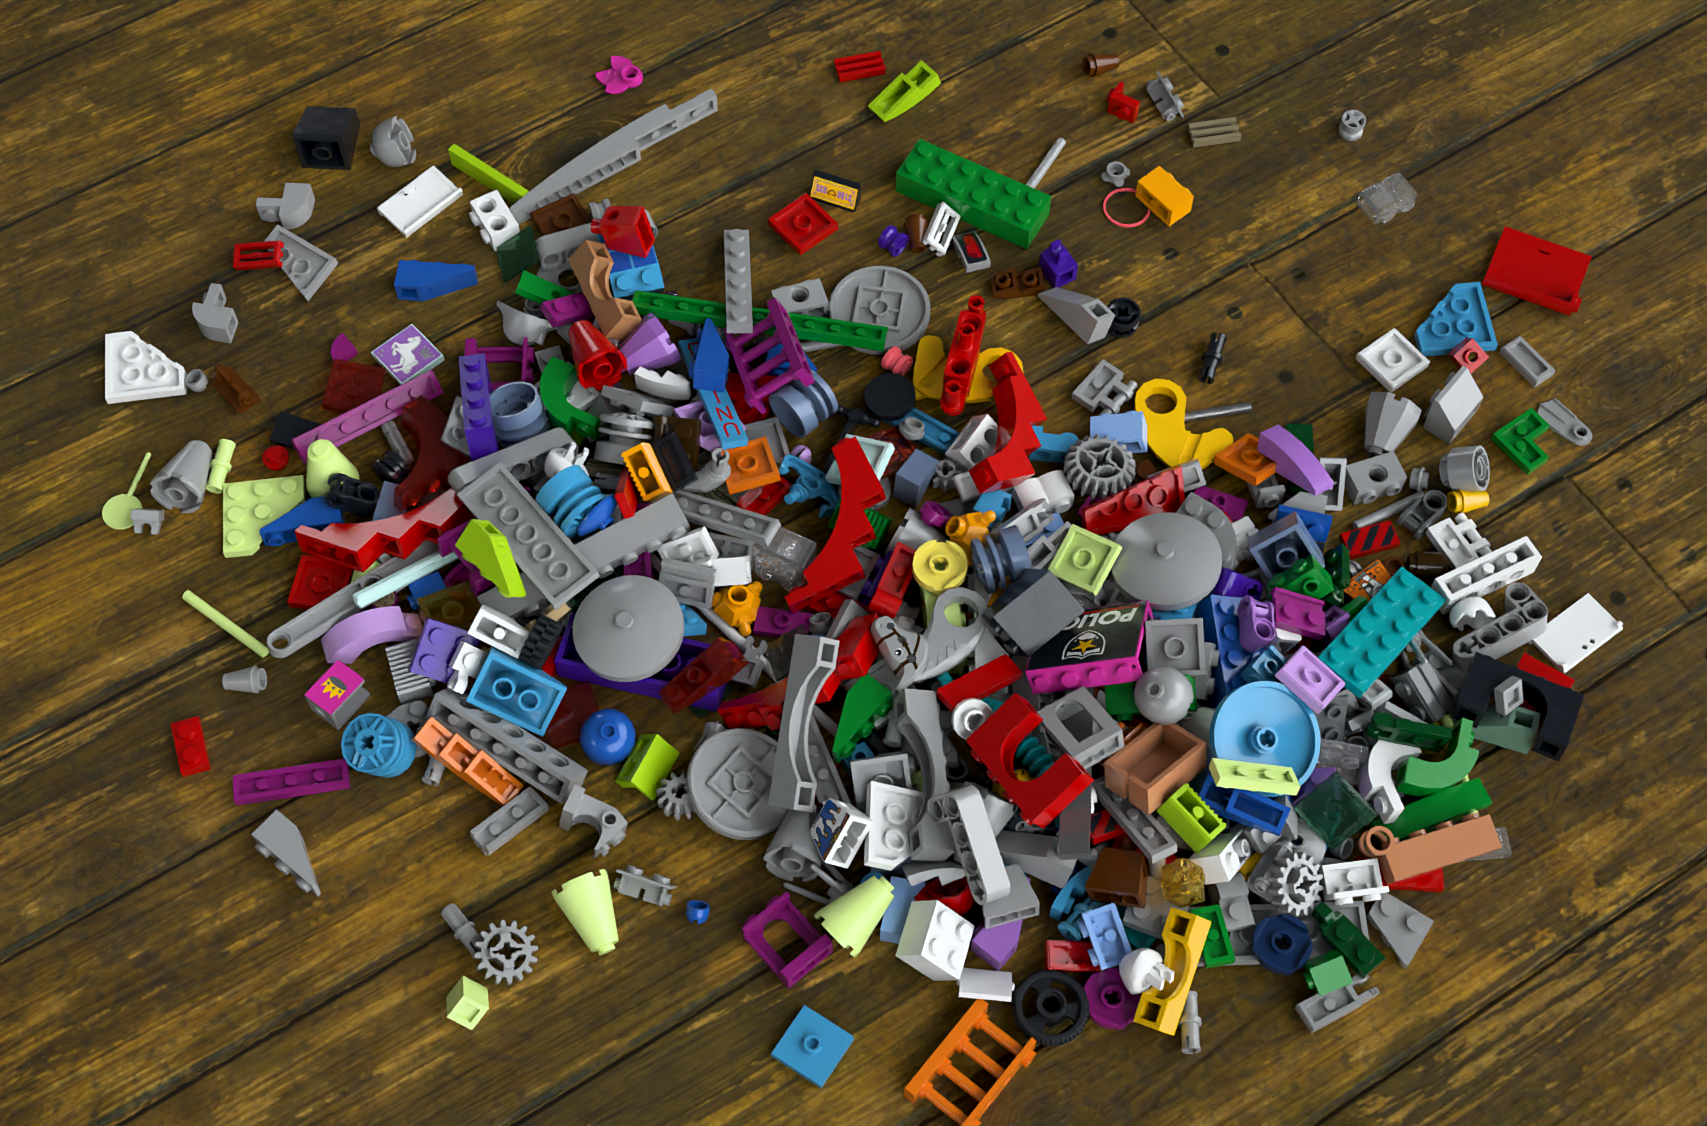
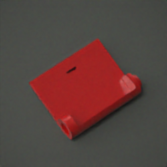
[1482,226,1592,316]

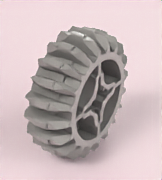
[1064,434,1136,500]

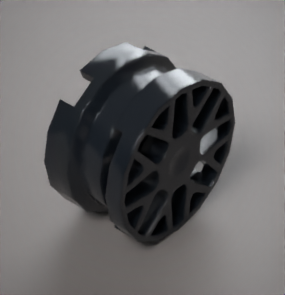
[1107,297,1141,338]
[372,450,414,486]

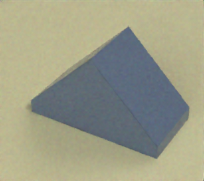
[893,449,940,509]

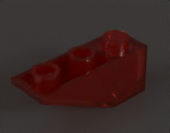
[658,637,749,714]

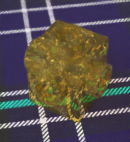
[1161,858,1205,908]

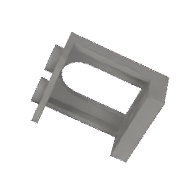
[1038,686,1124,769]

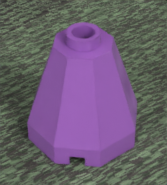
[618,312,681,375]

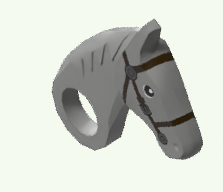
[870,587,988,692]

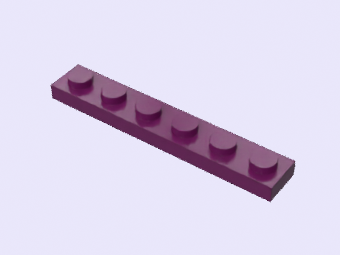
[291,370,444,463]

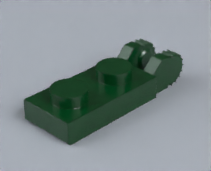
[1365,712,1451,752]

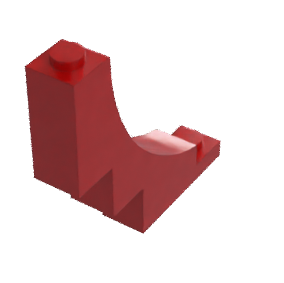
[968,352,1048,494]
[784,436,886,614]
[294,487,474,573]

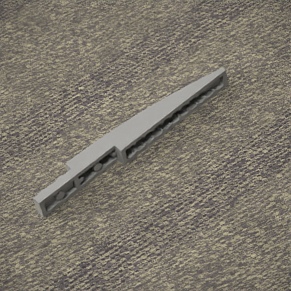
[509,89,718,225]

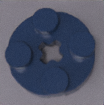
[1252,914,1313,975]

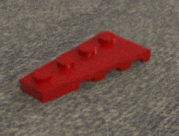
[1081,465,1185,535]

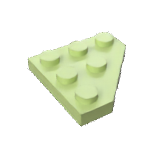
[223,475,306,558]

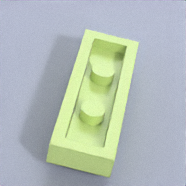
[1208,758,1301,795]

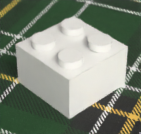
[895,900,975,981]

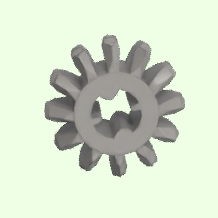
[656,771,695,821]

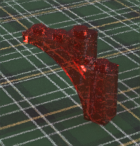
[394,395,469,512]

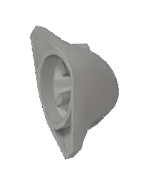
[497,300,560,346]

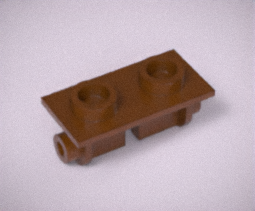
[209,364,261,415]

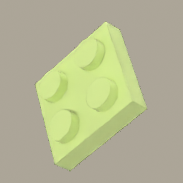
[1048,524,1122,596]

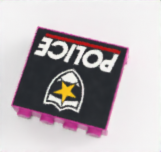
[1025,600,1154,695]

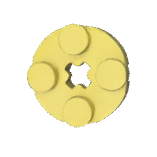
[912,540,968,596]

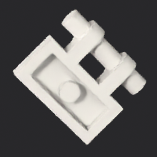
[1425,513,1492,570]

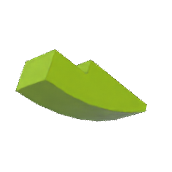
[868,60,941,122]

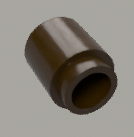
[1406,551,1448,579]

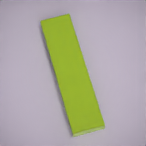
[448,144,529,204]

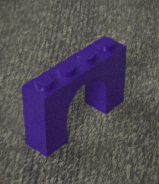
[458,353,499,461]

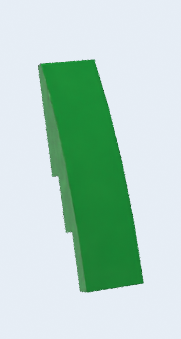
[1370,778,1492,847]

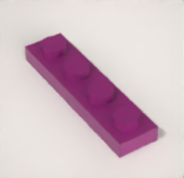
[233,758,350,806]

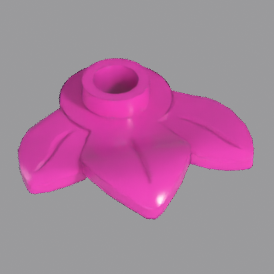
[596,56,643,94]

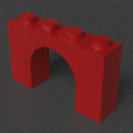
[966,693,1094,829]

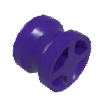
[878,225,909,257]

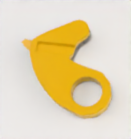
[913,335,1024,403]

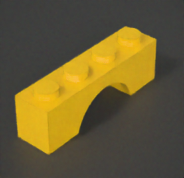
[1133,907,1211,1036]

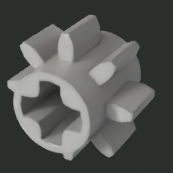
[931,458,962,493]

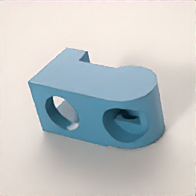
[1029,425,1078,463]

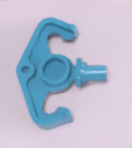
[778,454,840,519]

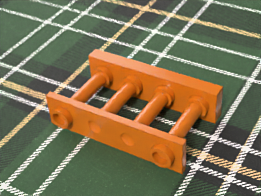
[904,999,1037,1126]

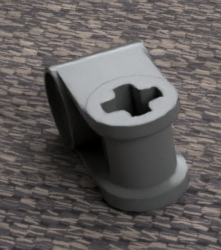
[1396,490,1447,540]

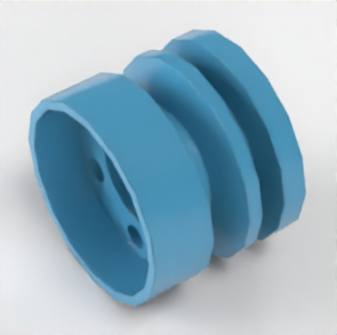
[535,465,606,538]
[341,713,417,778]

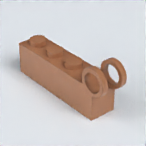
[1358,812,1502,885]

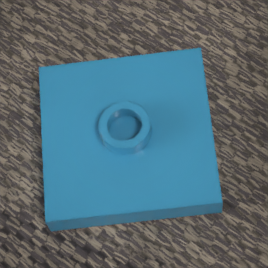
[771,1005,854,1089]

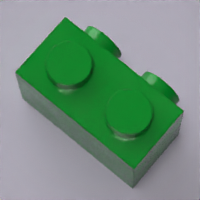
[1267,554,1334,601]

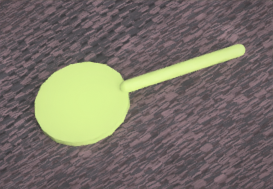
[102,452,151,530]

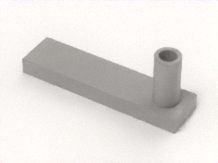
[1092,775,1177,878]

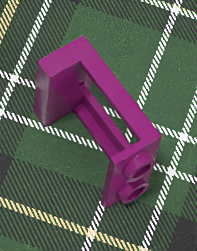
[464,337,535,391]
[742,892,833,989]

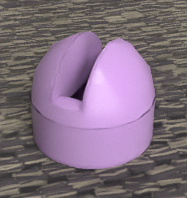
[790,445,811,464]

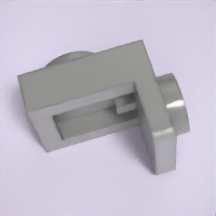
[1246,474,1285,508]

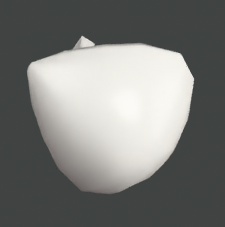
[544,442,589,479]
[1119,948,1174,995]

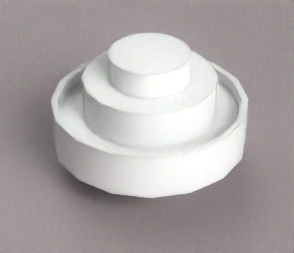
[951,698,993,740]

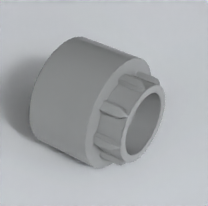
[1439,446,1490,492]

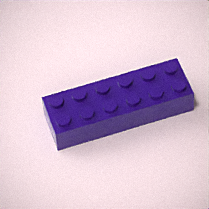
[554,614,733,712]

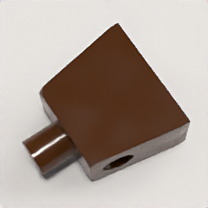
[1085,837,1148,909]

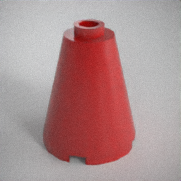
[568,320,627,390]

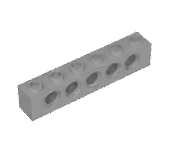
[426,688,588,804]

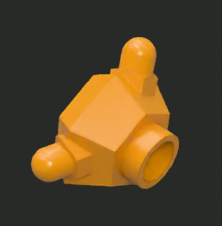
[945,510,996,567]
[712,581,763,637]

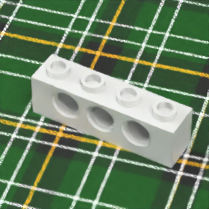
[1431,536,1542,615]

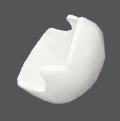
[1449,597,1495,631]

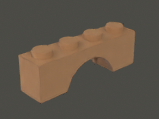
[569,239,642,341]

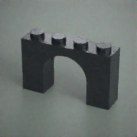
[1450,652,1584,762]

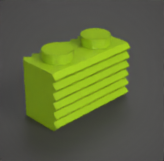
[1156,783,1226,854]

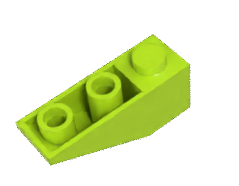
[455,519,526,598]

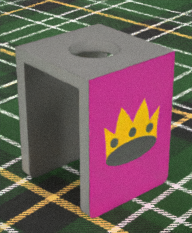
[304,660,370,730]

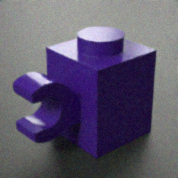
[1039,239,1078,288]

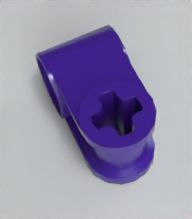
[1210,567,1263,600]

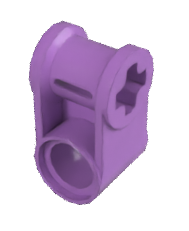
[1238,595,1276,653]

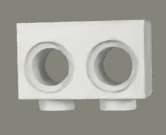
[469,190,522,251]
[945,414,998,473]

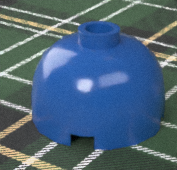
[579,708,636,766]

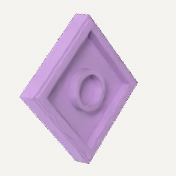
[1274,645,1346,714]

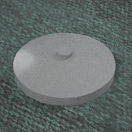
[1111,513,1222,611]
[573,575,685,682]

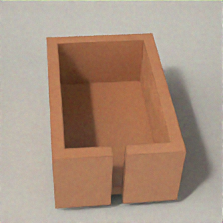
[1104,723,1207,815]

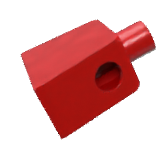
[591,206,655,258]

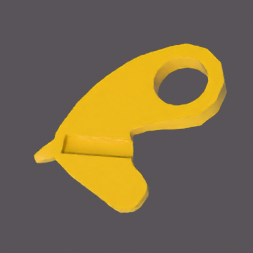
[1134,379,1234,470]

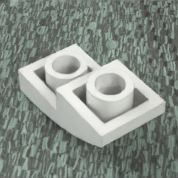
[634,366,691,400]

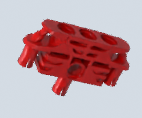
[940,295,986,416]

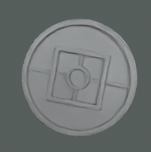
[829,266,931,355]
[686,728,789,840]

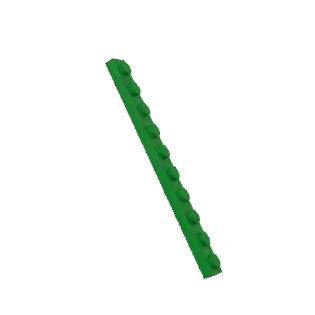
[632,290,888,351]

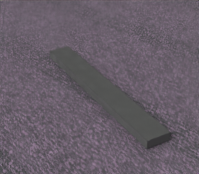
[1059,687,1094,860]

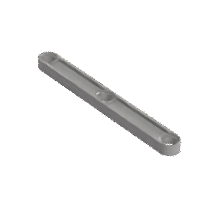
[267,540,439,658]

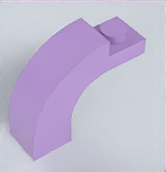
[321,606,423,664]

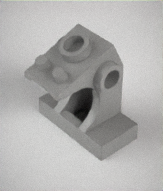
[559,784,628,858]

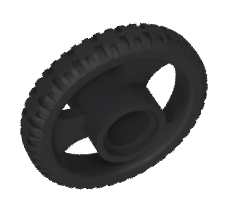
[1012,970,1089,1046]

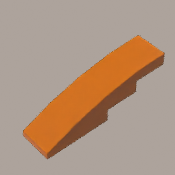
[411,716,524,806]

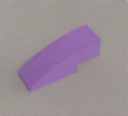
[1257,425,1334,496]

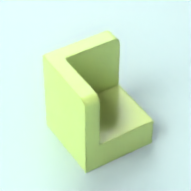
[446,976,489,1030]

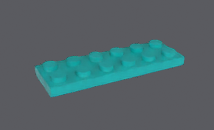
[1318,567,1447,699]

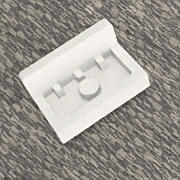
[658,526,719,568]
[1319,858,1389,906]

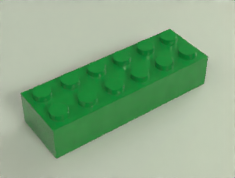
[896,139,1052,249]

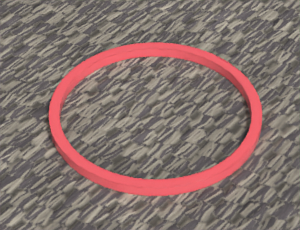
[1103,188,1150,227]

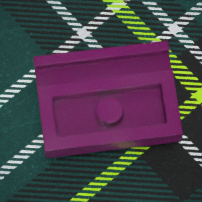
[1270,587,1325,641]

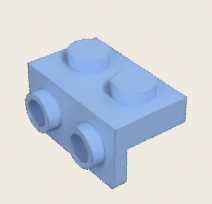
[1077,902,1132,971]

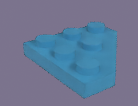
[1414,282,1498,357]

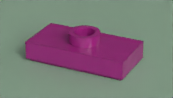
[1194,486,1248,522]
[753,606,812,640]

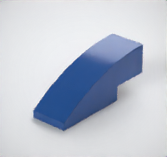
[1198,774,1291,836]

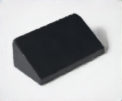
[270,412,322,450]

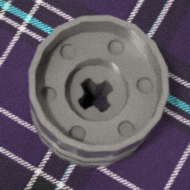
[594,412,655,465]

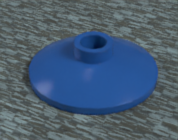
[577,494,617,536]

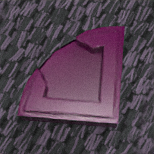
[331,332,358,367]

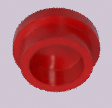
[262,445,289,471]

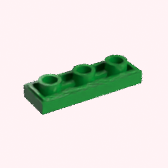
[515,270,588,320]

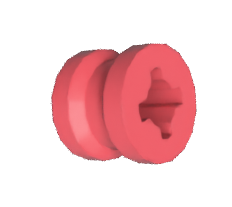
[881,346,913,376]

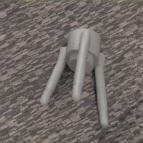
[1400,630,1453,668]
[783,858,854,905]

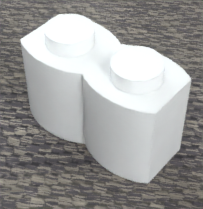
[1012,470,1075,518]

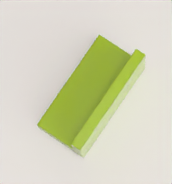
[615,734,680,800]

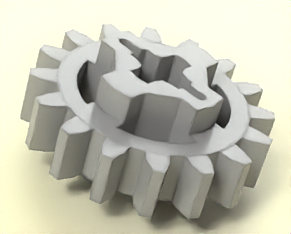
[1268,852,1324,916]
[473,920,538,986]

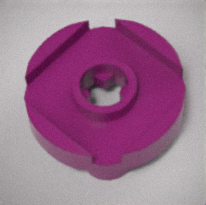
[1084,968,1142,1030]

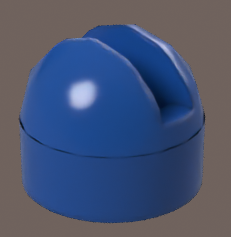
[686,900,710,924]

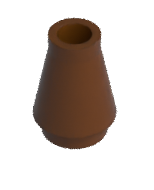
[1082,53,1119,77]
[904,214,928,253]

